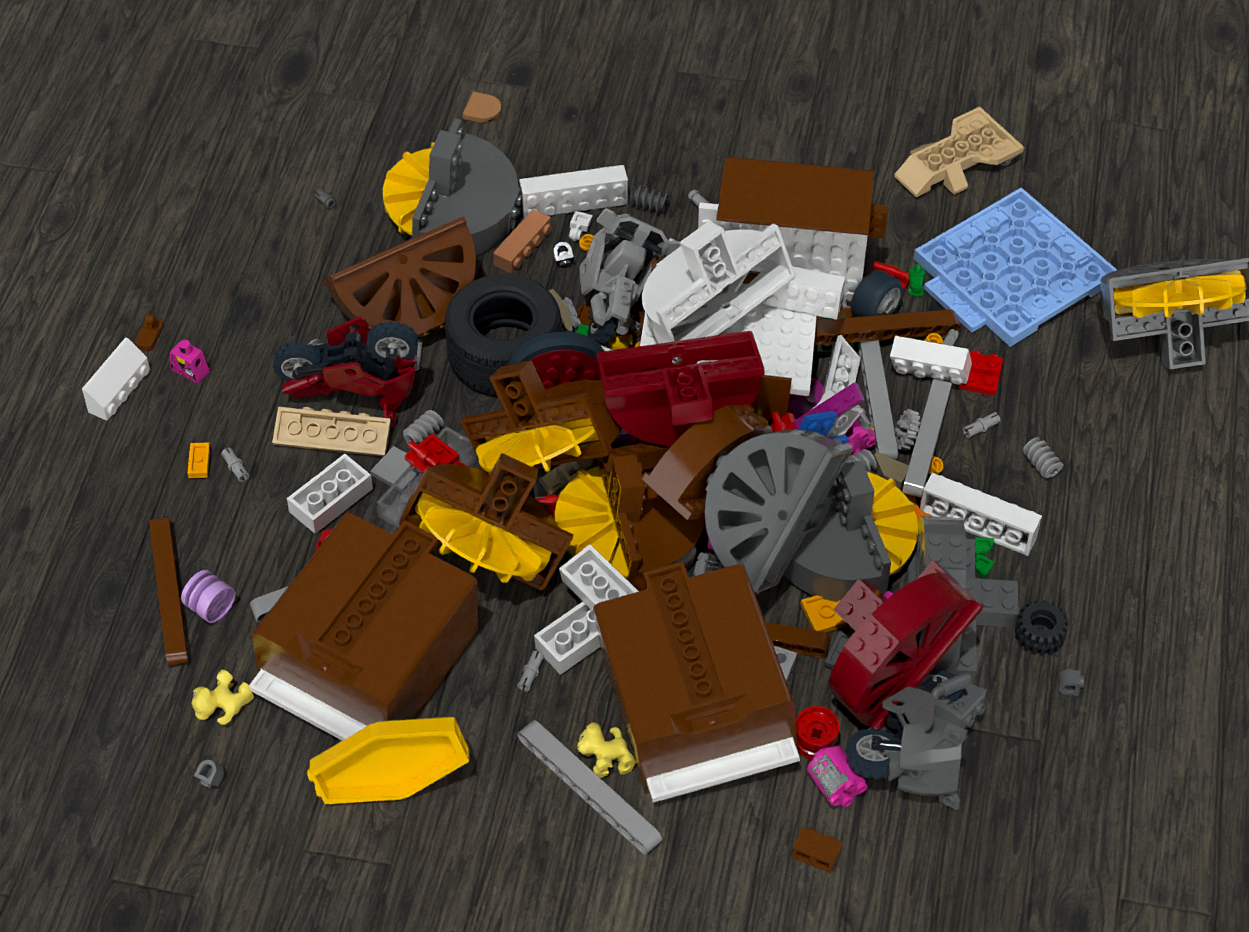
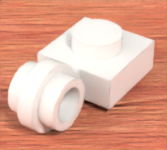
[569,211,592,241]

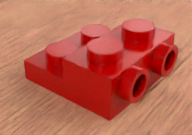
[959,350,1003,396]

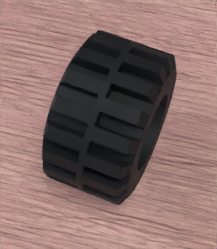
[1014,600,1069,656]

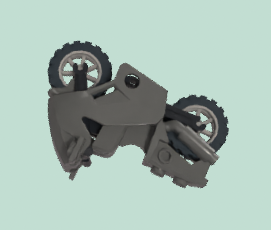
[846,669,987,810]

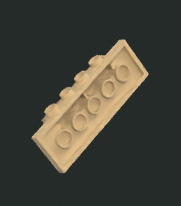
[272,407,391,457]

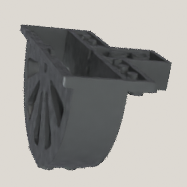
[705,429,854,594]
[907,516,1019,676]

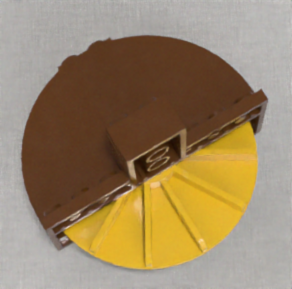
[460,360,622,475]
[555,446,706,591]
[399,453,574,590]

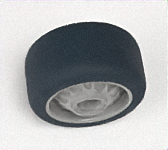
[850,270,903,317]

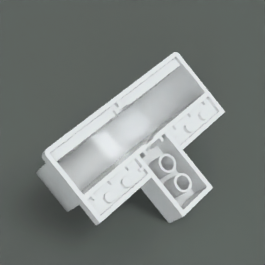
[642,221,795,362]

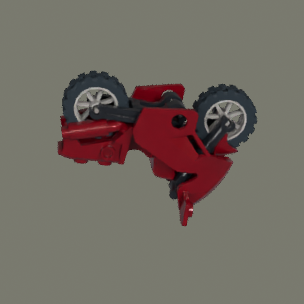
[273,316,418,430]

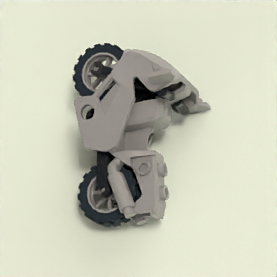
[579,208,681,346]

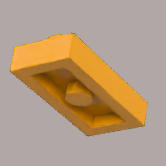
[187,443,210,478]

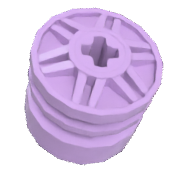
[181,570,236,623]

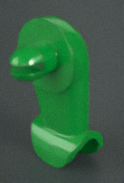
[909,263,925,297]

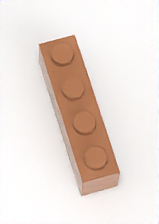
[493,209,552,274]

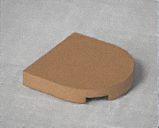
[463,92,501,123]

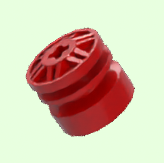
[796,706,839,760]

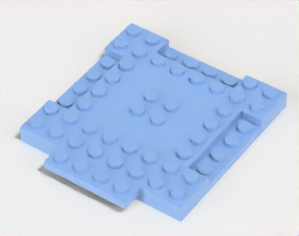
[914,188,1117,347]

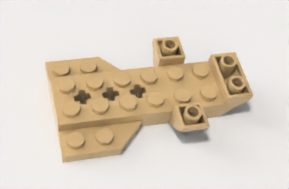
[894,107,1024,197]

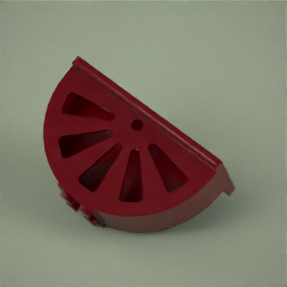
[596,331,765,448]
[829,560,983,730]

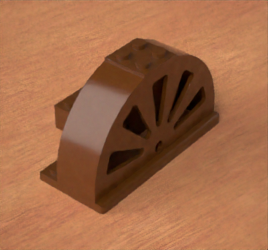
[321,216,476,338]
[641,404,773,520]

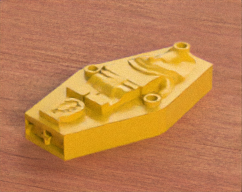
[307,717,469,804]

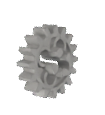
[895,409,920,451]

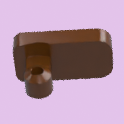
[135,313,164,352]

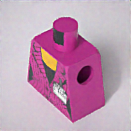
[170,340,210,384]

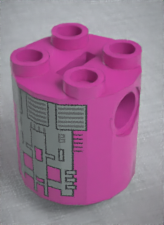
[845,415,877,455]
[807,746,868,807]

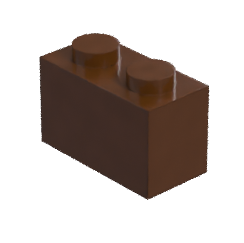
[792,827,843,874]

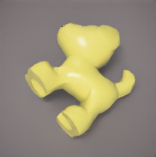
[192,670,254,725]
[577,723,636,778]

